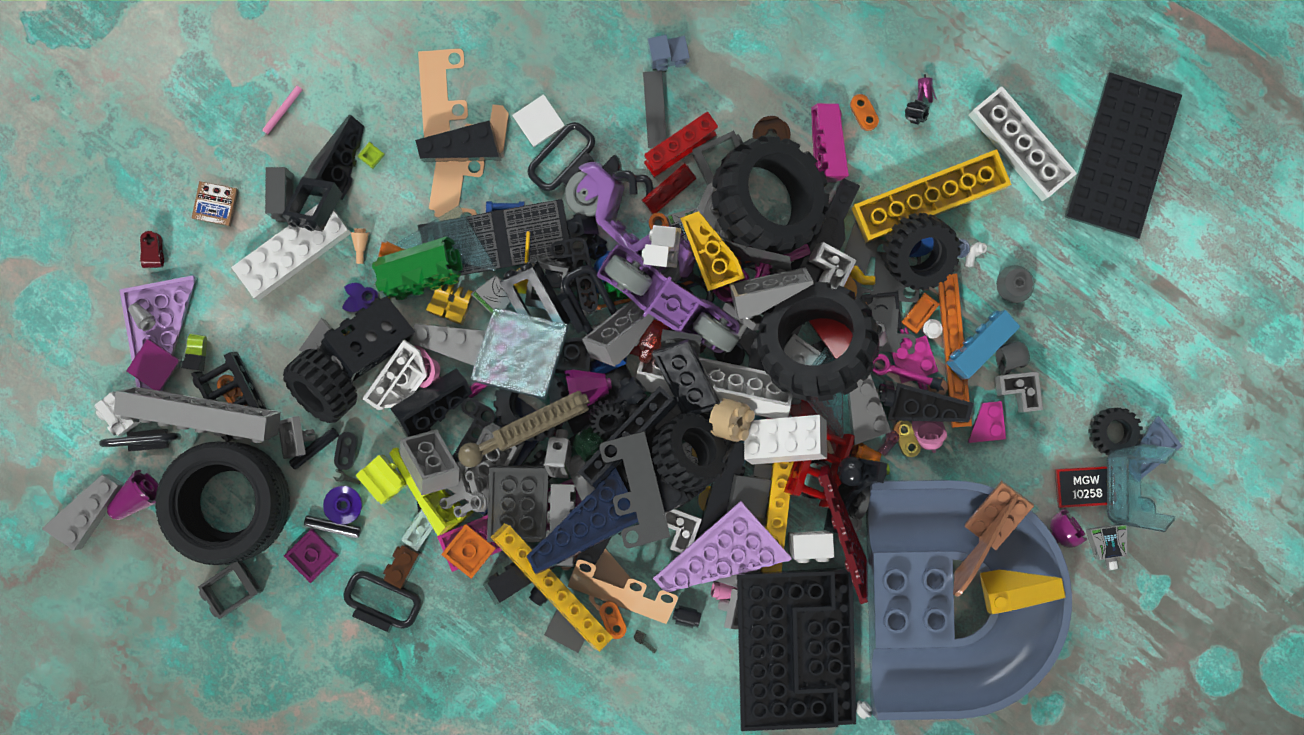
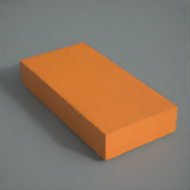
[901,292,940,334]

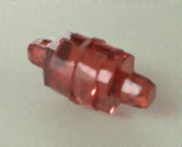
[638,319,671,363]

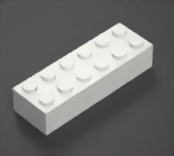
[968,86,1077,201]
[231,205,351,300]

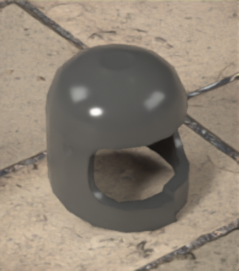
[995,341,1030,375]

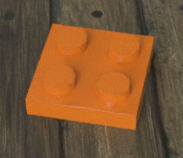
[441,524,496,579]

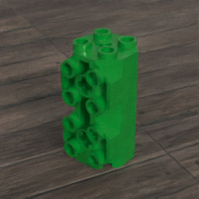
[372,236,463,300]

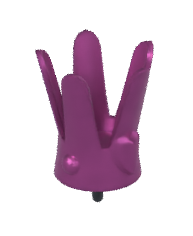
[917,74,937,103]

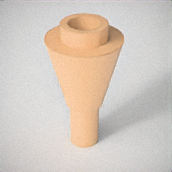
[350,228,370,264]

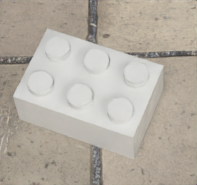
[788,531,834,563]

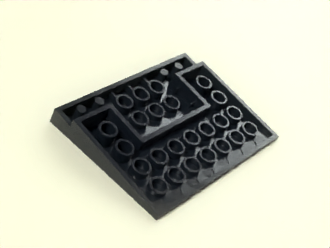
[737,567,856,731]

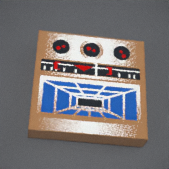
[192,181,238,226]

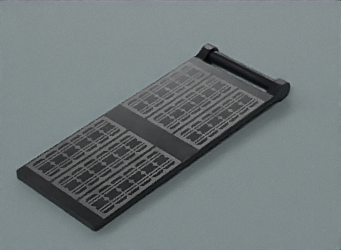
[417,199,570,276]

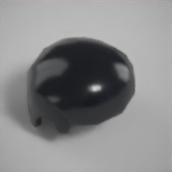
[714,342,745,366]
[837,457,863,487]

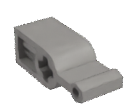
[570,453,595,501]

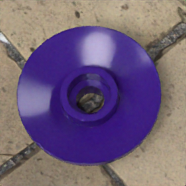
[323,486,362,525]

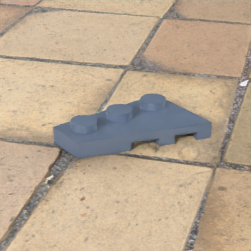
[1124,416,1182,482]

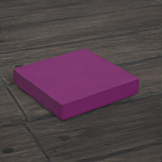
[126,339,181,391]
[284,528,339,583]

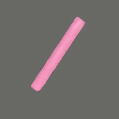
[262,85,303,134]

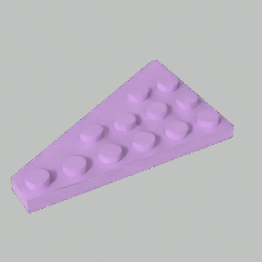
[119,276,196,391]
[653,501,792,592]

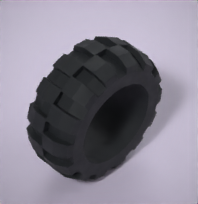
[711,136,829,255]
[757,282,880,402]

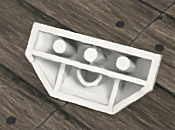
[363,340,428,410]

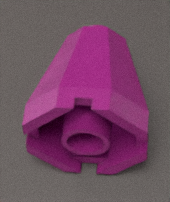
[565,369,612,406]

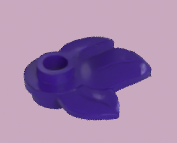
[342,283,379,312]

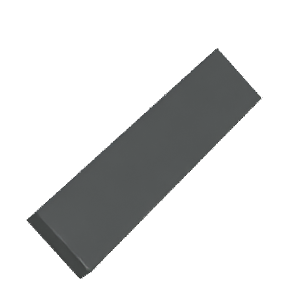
[643,71,667,148]

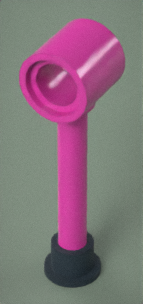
[872,354,943,392]

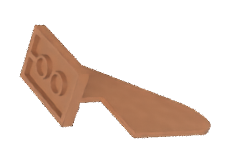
[953,481,1034,597]

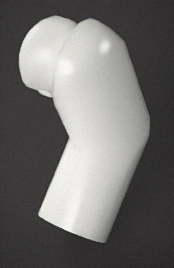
[965,242,987,267]

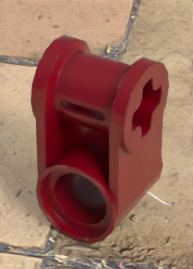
[140,231,164,268]

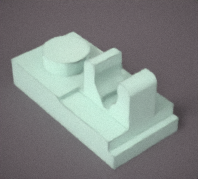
[401,509,433,552]

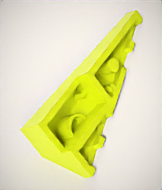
[389,447,474,536]

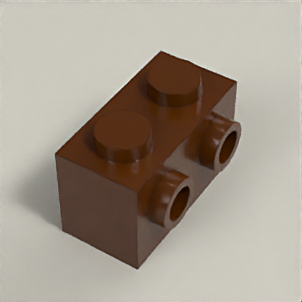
[383,544,422,589]

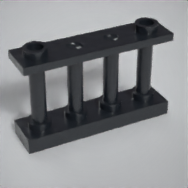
[191,352,267,442]

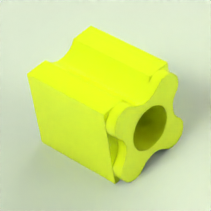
[356,455,407,505]

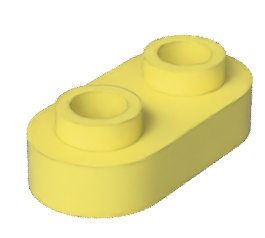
[893,421,921,457]

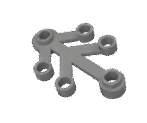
[440,462,488,518]

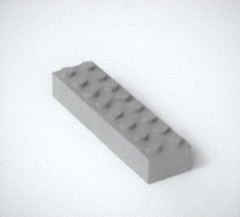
[113,386,281,443]

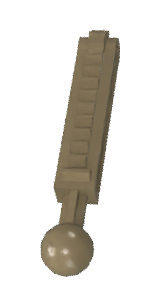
[458,391,590,468]

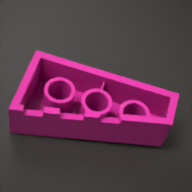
[811,103,849,183]

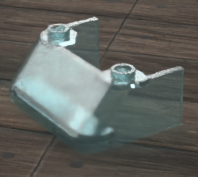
[1107,444,1176,532]

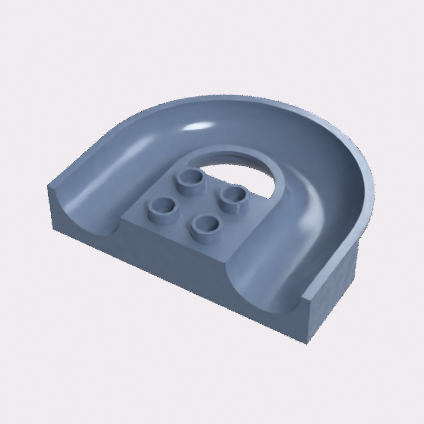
[866,480,1072,720]

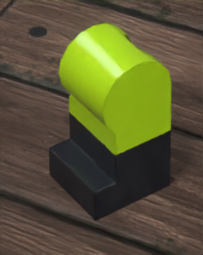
[181,334,207,371]

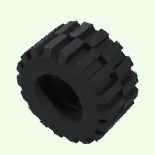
[1088,408,1143,456]

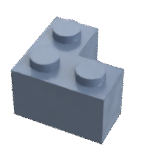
[648,35,690,71]

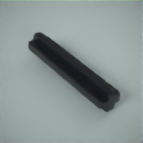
[289,428,339,469]
[304,516,361,538]

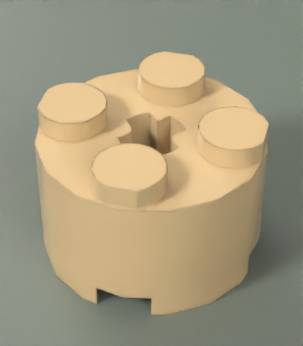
[709,398,755,442]

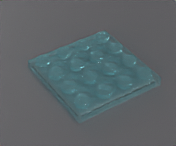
[470,308,569,400]

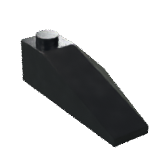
[303,115,364,200]

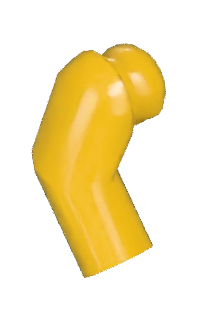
[850,265,875,285]

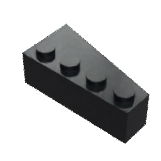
[415,120,502,162]
[512,337,591,374]
[390,368,472,437]
[888,383,974,422]
[483,562,555,605]

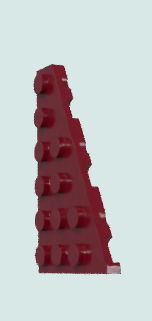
[818,465,868,604]

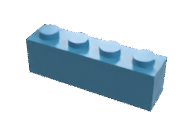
[946,310,1020,380]

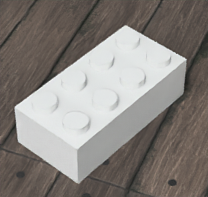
[744,415,827,464]

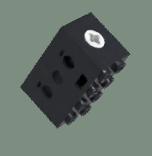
[319,295,415,382]

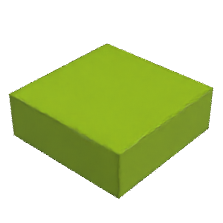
[358,142,385,169]

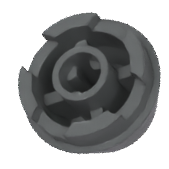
[996,265,1035,303]

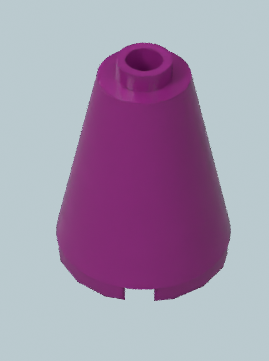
[107,470,159,520]

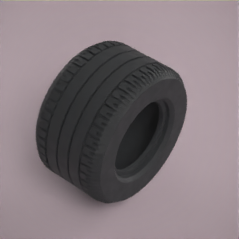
[155,442,290,565]

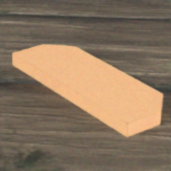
[490,104,509,153]

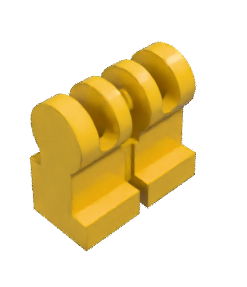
[426,284,474,325]

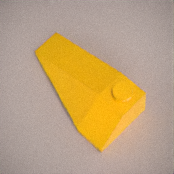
[680,211,745,291]
[980,569,1066,614]

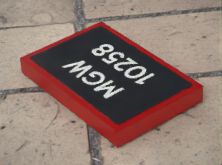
[1055,466,1117,508]

